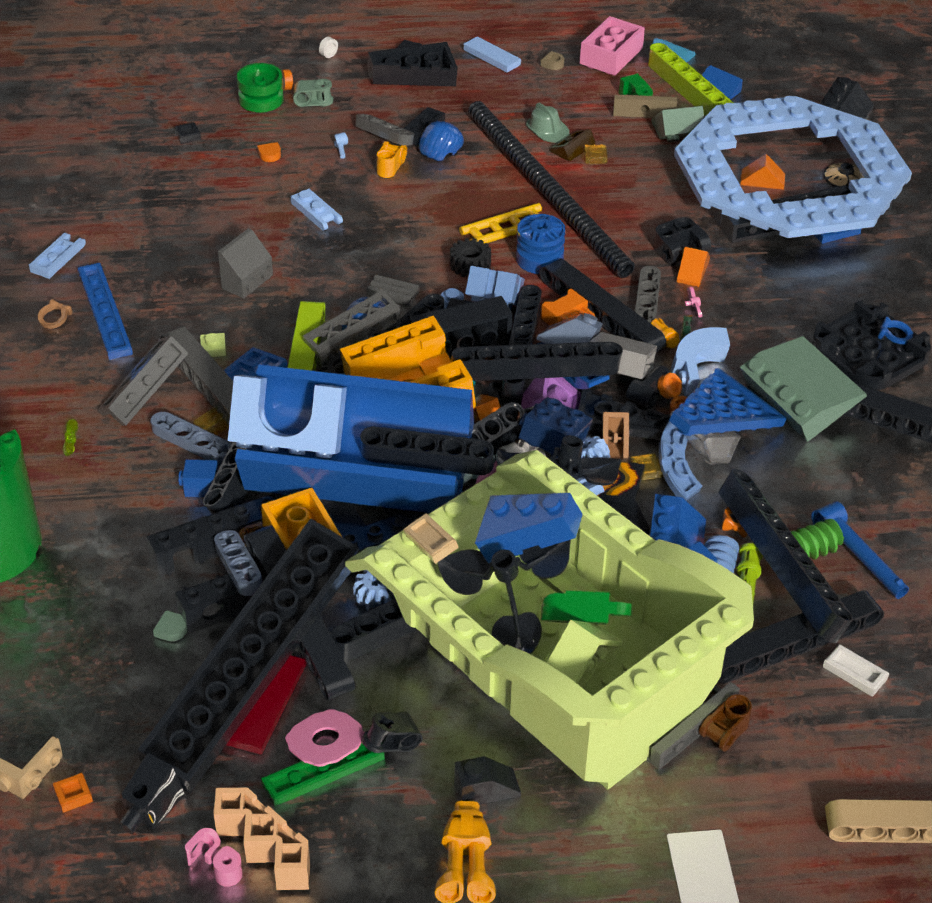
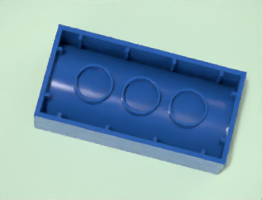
[235,364,474,513]

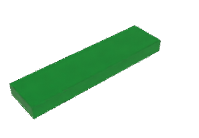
[261,743,385,807]

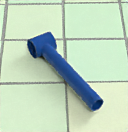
[811,501,909,599]

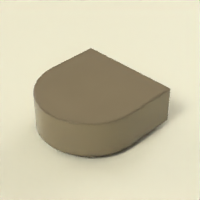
[541,51,564,70]

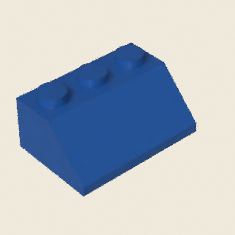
[650,494,706,548]

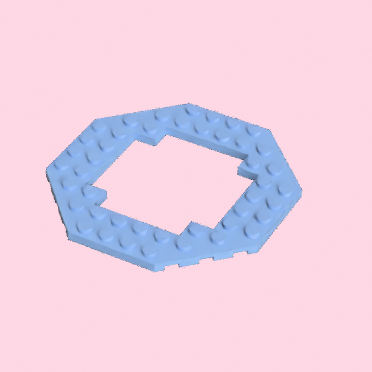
[674,96,912,238]

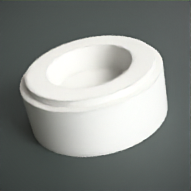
[319,37,338,58]

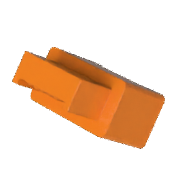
[541,289,595,326]

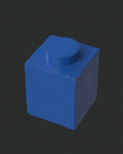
[179,460,218,497]

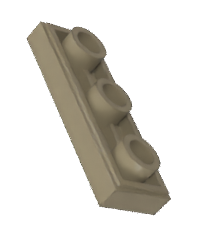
[613,95,677,118]

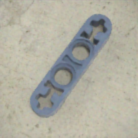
[151,412,232,466]
[214,530,263,596]

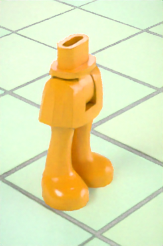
[435,801,496,903]

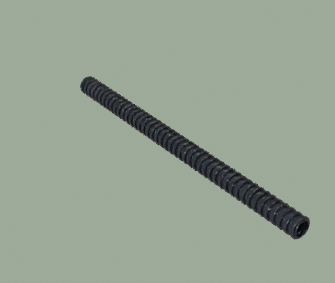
[468,101,635,278]

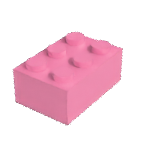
[580,16,645,75]

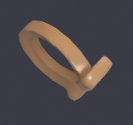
[38,299,72,329]

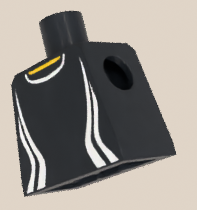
[118,753,185,834]

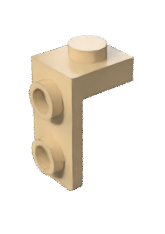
[0,736,63,799]

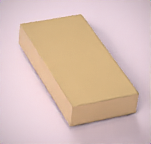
[403,513,459,564]

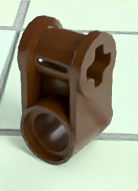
[699,694,752,752]

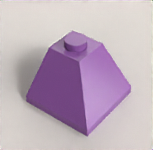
[521,377,581,410]

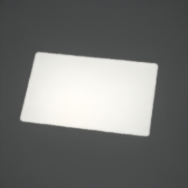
[667,830,739,903]

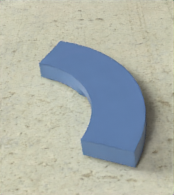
[658,422,702,501]

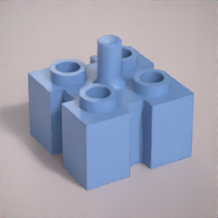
[465,266,525,310]

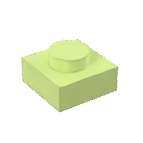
[200,333,226,357]

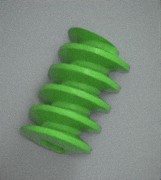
[790,519,844,560]

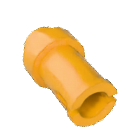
[651,318,679,348]

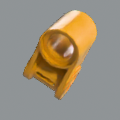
[377,141,407,178]

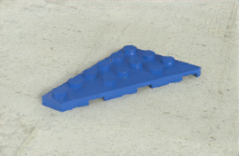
[669,368,787,436]

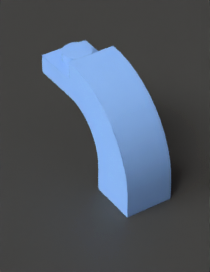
[671,327,730,396]

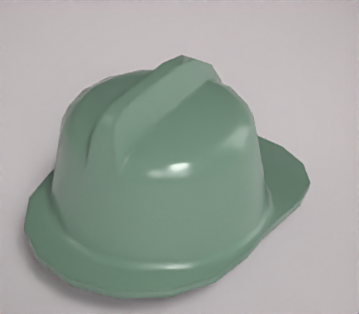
[526,102,569,143]

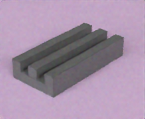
[367,275,419,306]

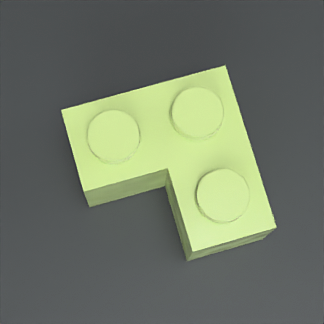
[544,620,624,690]

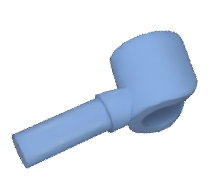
[334,132,348,159]

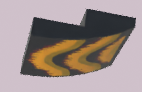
[597,462,645,506]

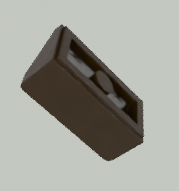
[550,129,595,161]

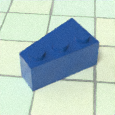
[475,493,583,563]

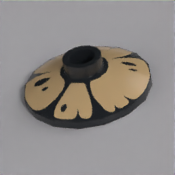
[824,163,864,187]

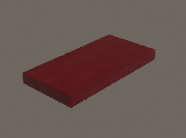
[226,656,306,755]

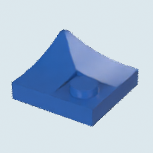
[224,347,288,382]

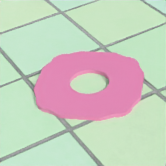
[285,709,365,767]

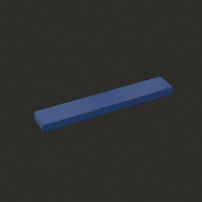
[78,263,133,360]

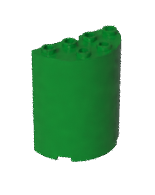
[0,429,42,583]

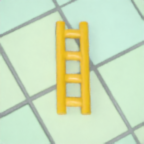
[459,203,542,244]

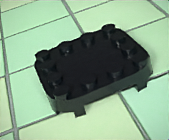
[812,300,932,390]

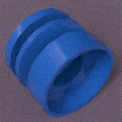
[516,214,565,274]

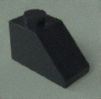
[454,756,521,805]

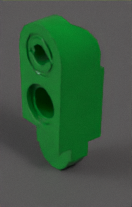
[541,590,632,625]

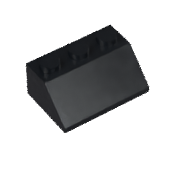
[820,76,874,119]

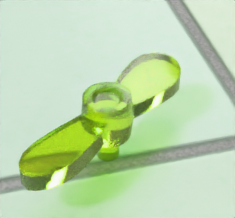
[63,419,78,456]

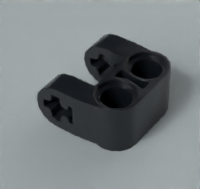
[654,217,711,264]

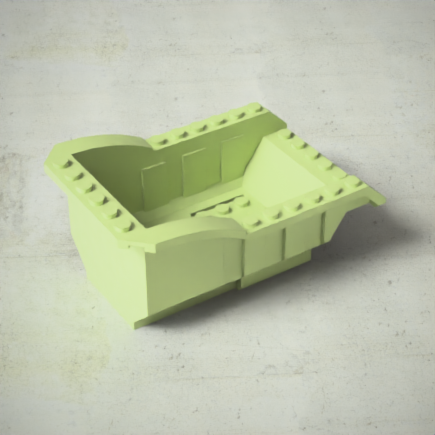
[345,450,754,790]

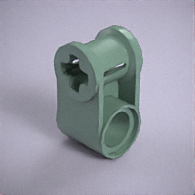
[293,79,334,107]

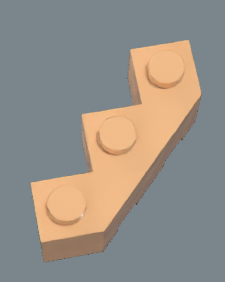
[214,788,310,890]

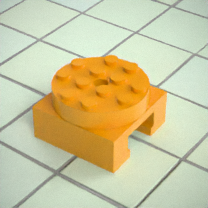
[340,316,476,408]

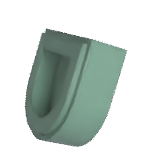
[153,610,187,641]

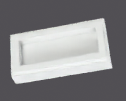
[823,644,889,697]

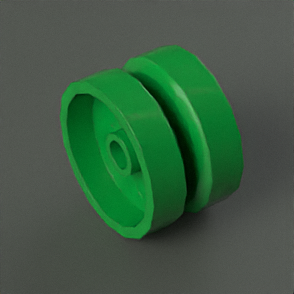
[237,63,284,113]

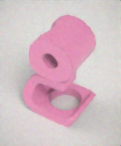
[185,828,243,887]

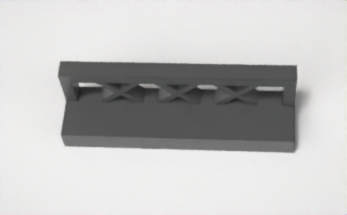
[303,290,401,369]
[97,336,188,426]
[647,682,740,770]

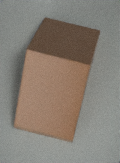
[601,412,629,462]

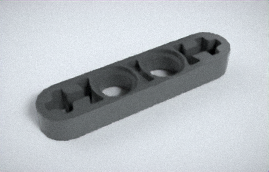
[355,114,414,146]
[635,266,661,323]

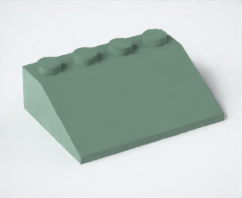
[740,336,867,442]

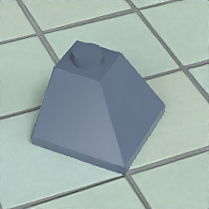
[537,313,603,344]

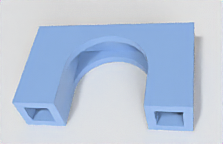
[228,375,347,458]

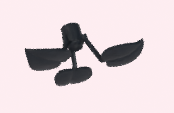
[496,435,621,486]
[438,540,571,654]

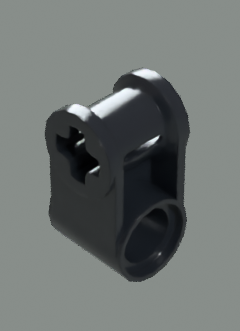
[361,711,423,753]

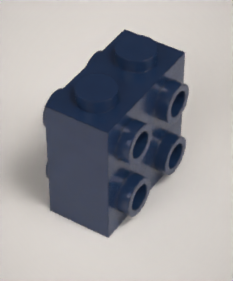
[519,397,593,458]

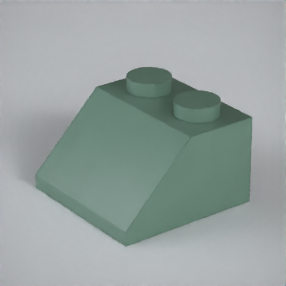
[651,106,704,142]

